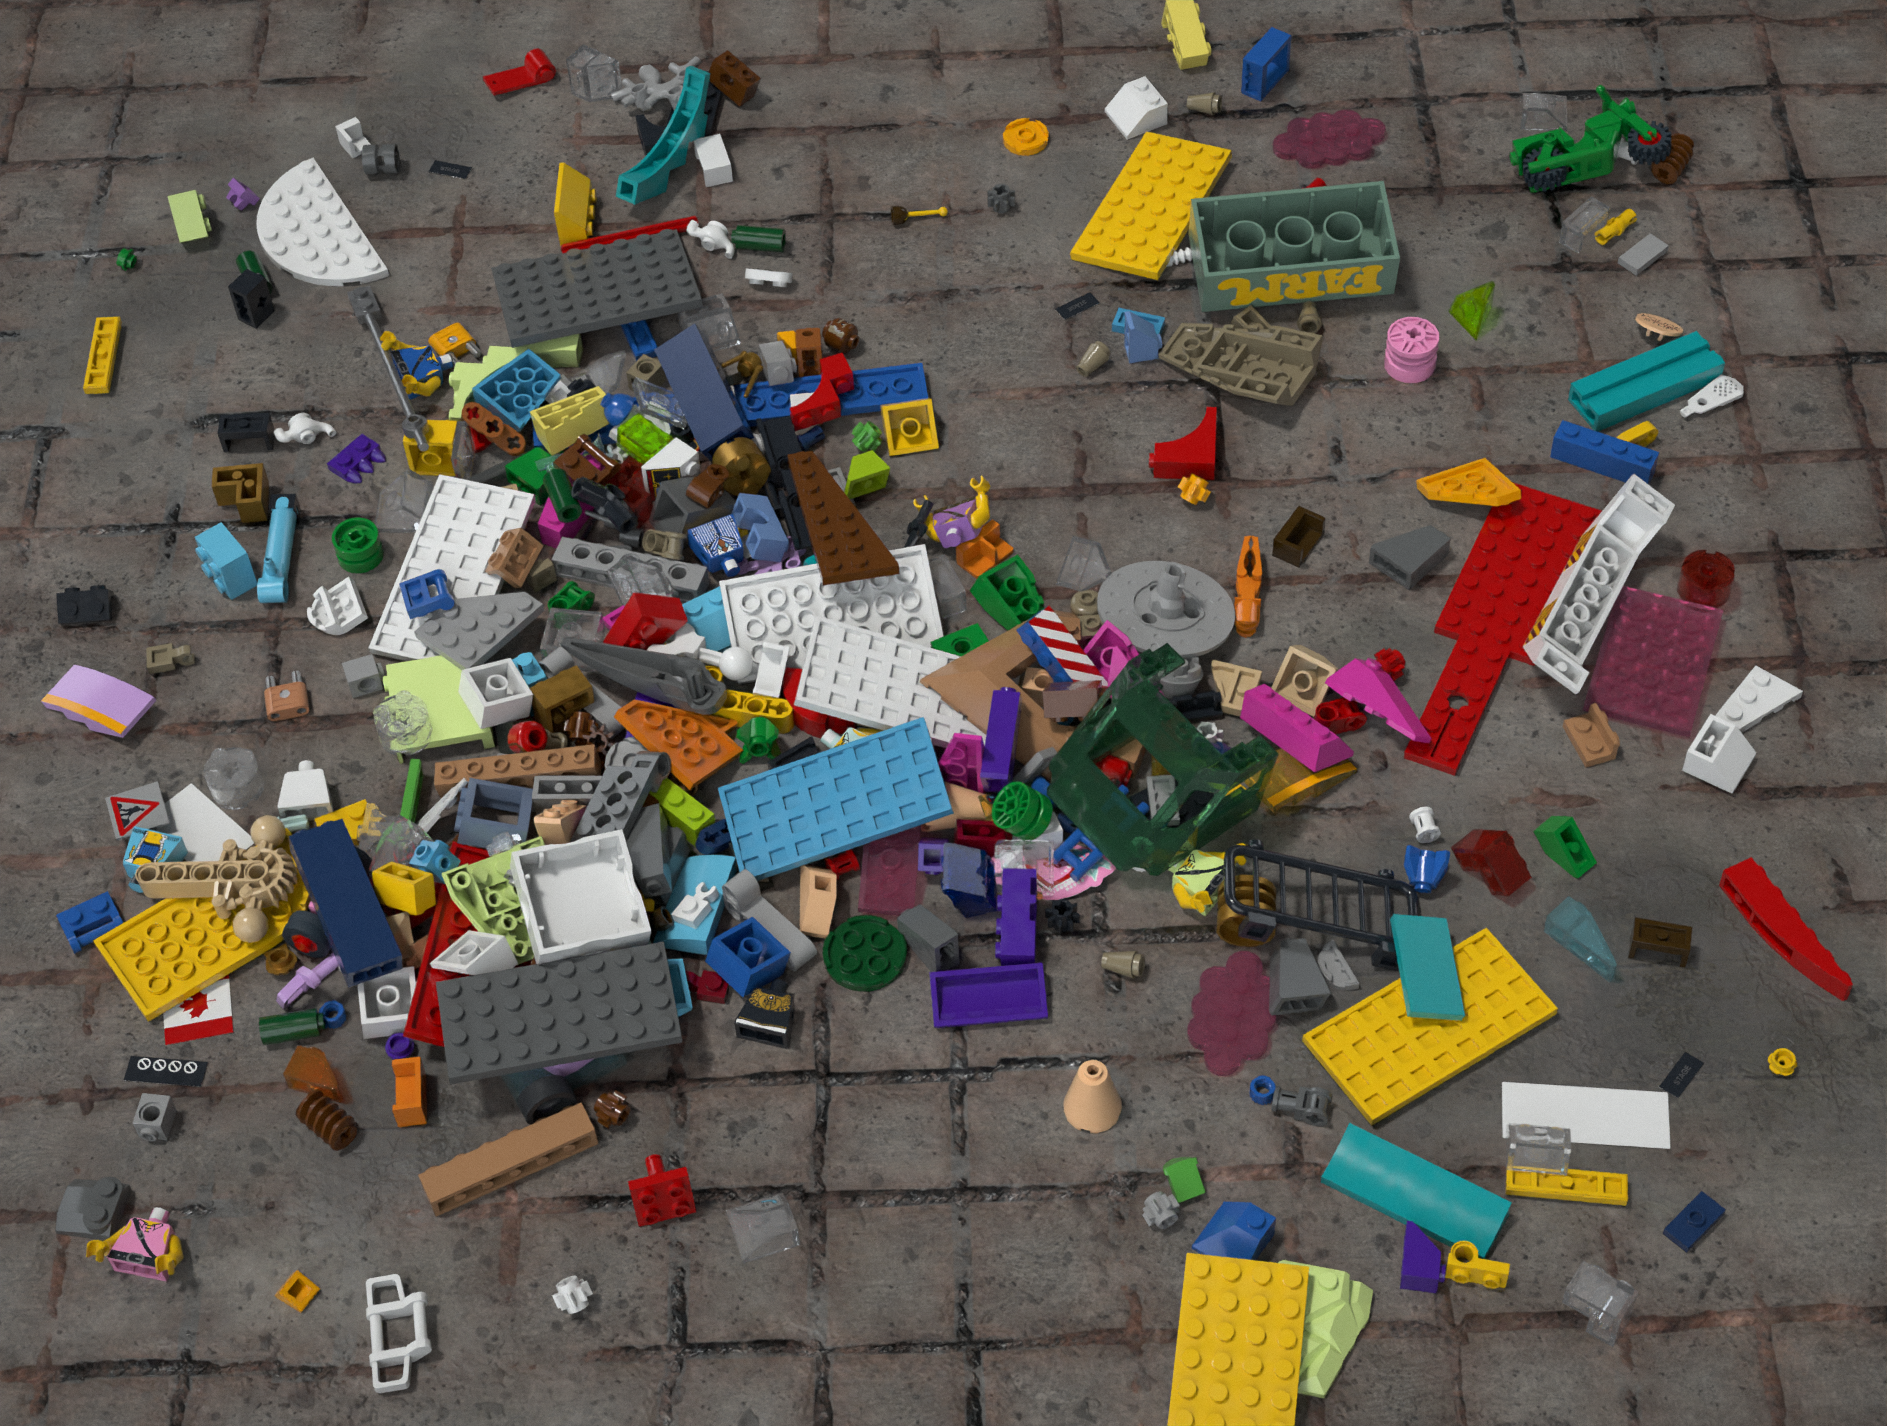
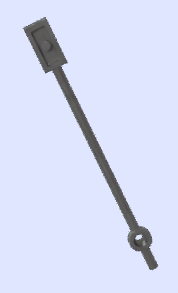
[347,286,429,451]

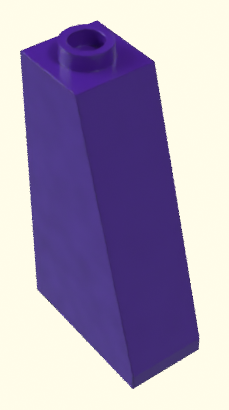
[980,687,1022,793]

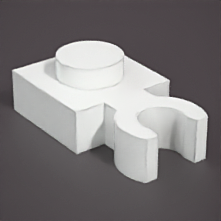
[671,882,719,929]

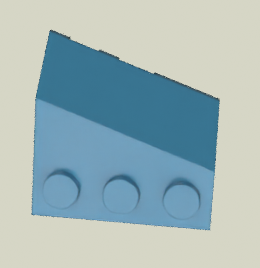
[472,349,561,432]

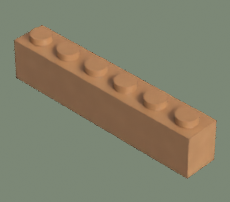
[418,1103,598,1217]

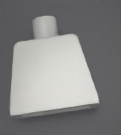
[278,760,334,821]

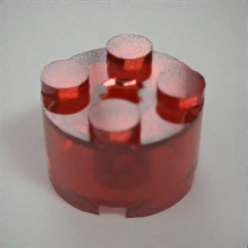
[1677,550,1735,613]

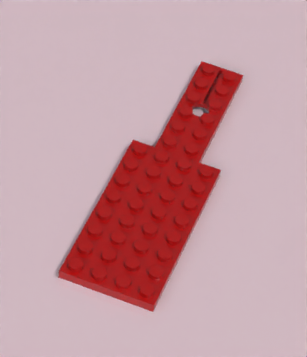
[1404,482,1602,776]

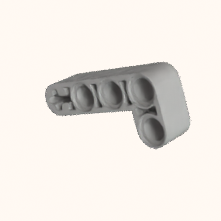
[539,647,625,739]
[722,869,817,972]

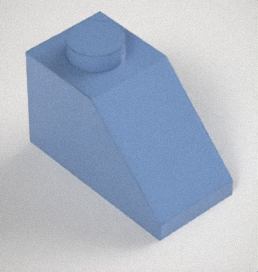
[1124,311,1162,363]

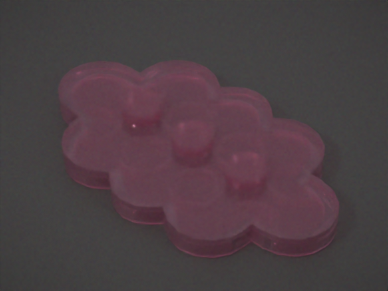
[1273,109,1386,168]
[1187,951,1276,1076]

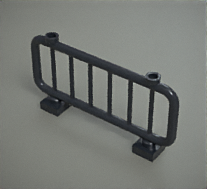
[1224,839,1419,971]

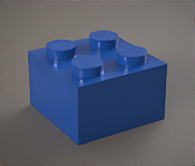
[705,917,791,997]

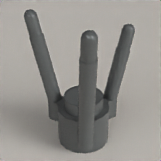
[585,510,644,551]

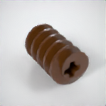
[1651,133,1694,184]
[295,1089,357,1151]

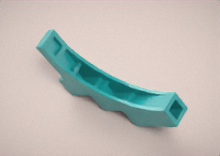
[616,66,710,205]

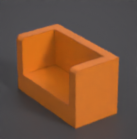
[392,1057,427,1127]

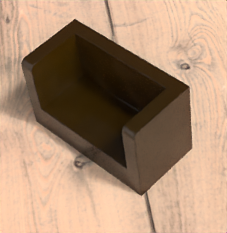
[1272,506,1326,568]
[1628,917,1693,967]

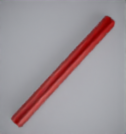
[560,216,699,253]

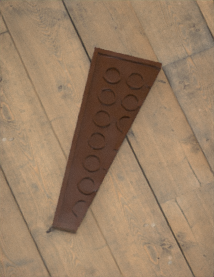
[787,451,899,586]

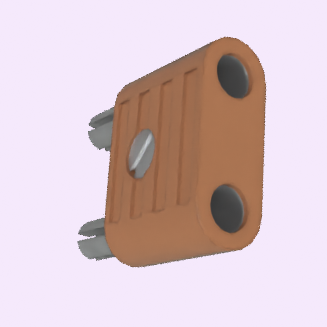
[264,670,309,721]

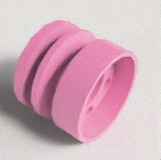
[1384,317,1439,383]

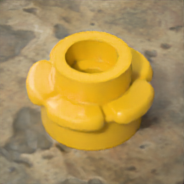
[1768,1048,1797,1076]

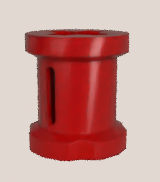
[824,849,860,880]

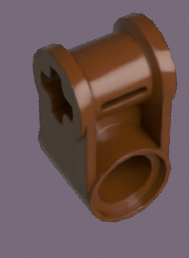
[685,464,729,509]

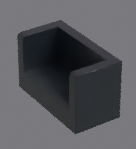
[217,413,275,452]

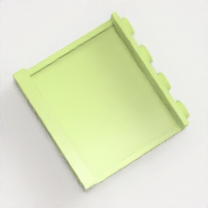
[383,656,495,764]

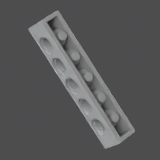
[552,537,709,603]

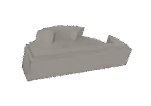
[1318,940,1359,991]

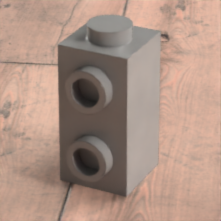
[759,341,797,386]

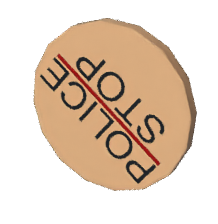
[1635,313,1683,341]

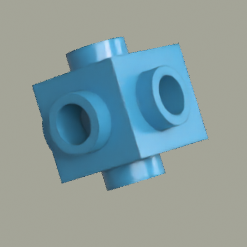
[409,840,461,884]

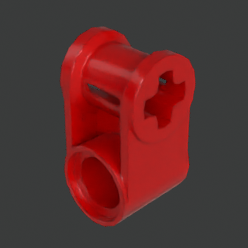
[1314,697,1367,735]

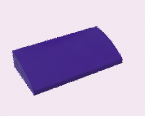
[929,963,1048,1028]

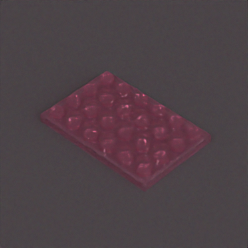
[1583,586,1723,738]

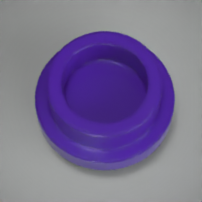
[385,1033,414,1060]

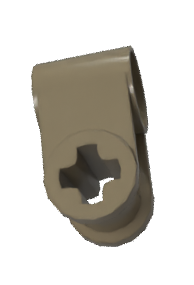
[642,529,688,560]

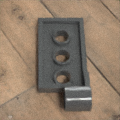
[570,751,671,843]

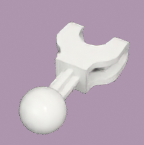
[647,623,753,680]

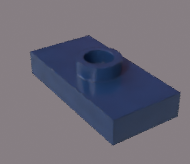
[1663,1191,1726,1253]

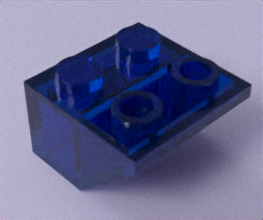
[940,842,997,918]

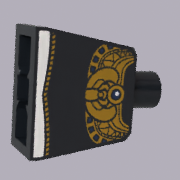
[734,979,795,1049]

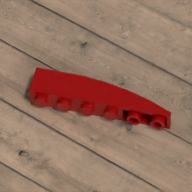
[1719,857,1853,1001]

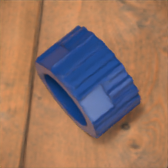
[319,1000,347,1029]
[1249,1075,1276,1105]

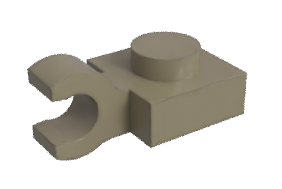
[146,643,195,674]

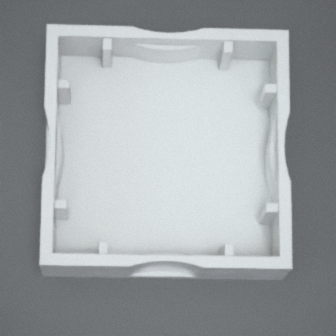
[510,829,651,965]

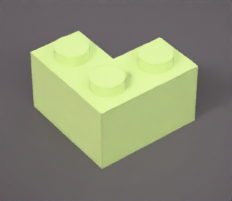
[167,190,212,243]

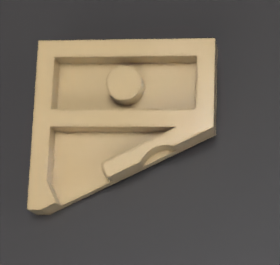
[1211,660,1262,716]

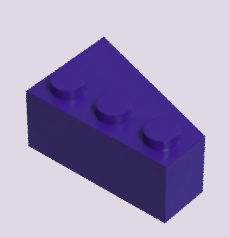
[995,868,1037,966]

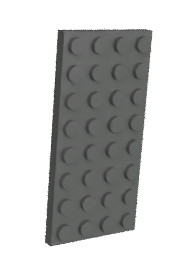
[436,942,682,1085]

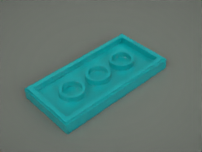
[1390,914,1465,1021]

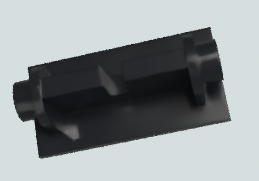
[1167,690,1223,721]

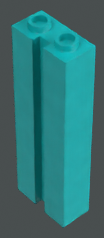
[1568,331,1725,432]

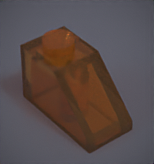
[283,1045,343,1103]

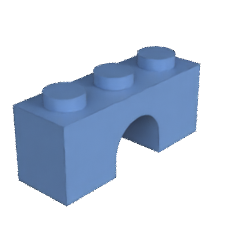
[731,493,789,562]

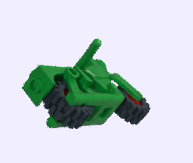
[1509,85,1671,193]

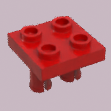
[628,1154,696,1227]

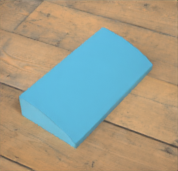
[653,855,737,955]

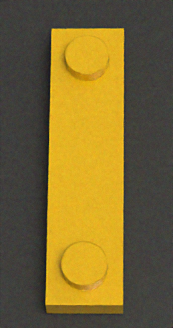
[83,317,122,394]
[1505,1163,1628,1206]

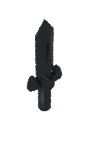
[904,500,934,548]

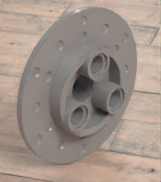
[1097,561,1235,659]

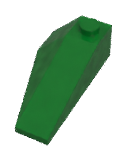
[969,554,1044,631]

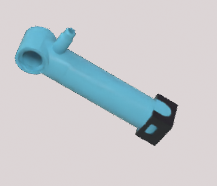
[257,494,301,603]

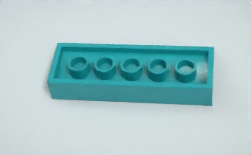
[1321,1123,1512,1259]

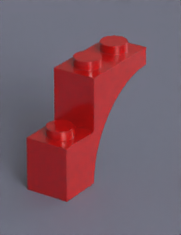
[790,353,854,431]

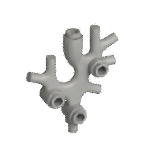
[611,56,701,111]

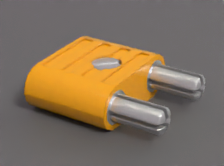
[428,323,482,368]

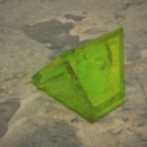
[1448,281,1495,340]

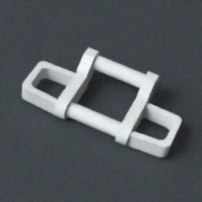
[366,1274,432,1393]

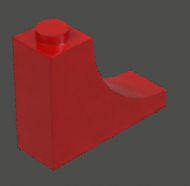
[1149,407,1217,480]

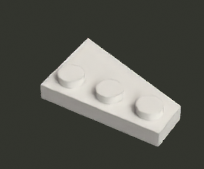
[1715,666,1803,733]

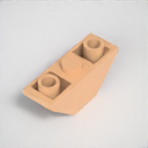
[534,800,586,845]
[800,864,836,939]

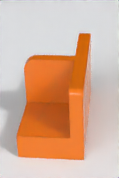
[956,519,1014,579]

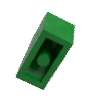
[1533,816,1597,878]

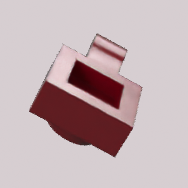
[685,970,730,1004]

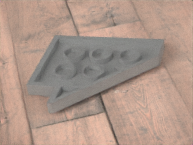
[414,592,545,670]

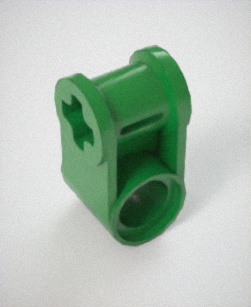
[548,581,595,630]

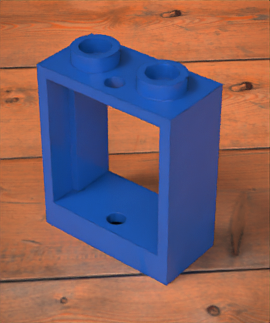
[1241,27,1291,101]

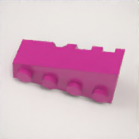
[538,446,616,549]

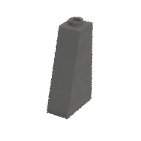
[607,803,672,899]

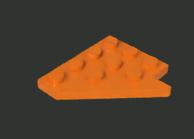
[614,699,743,790]

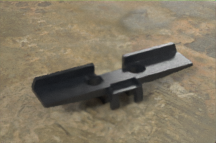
[756,416,812,551]

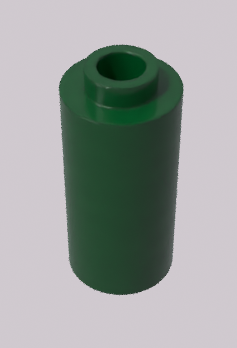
[731,225,786,253]
[236,251,273,294]
[543,468,582,523]
[259,1008,326,1045]

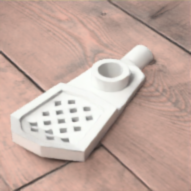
[1680,374,1744,418]
[412,778,468,846]

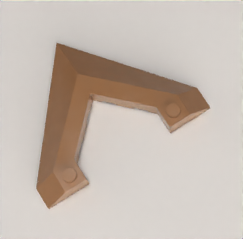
[920,610,1087,791]

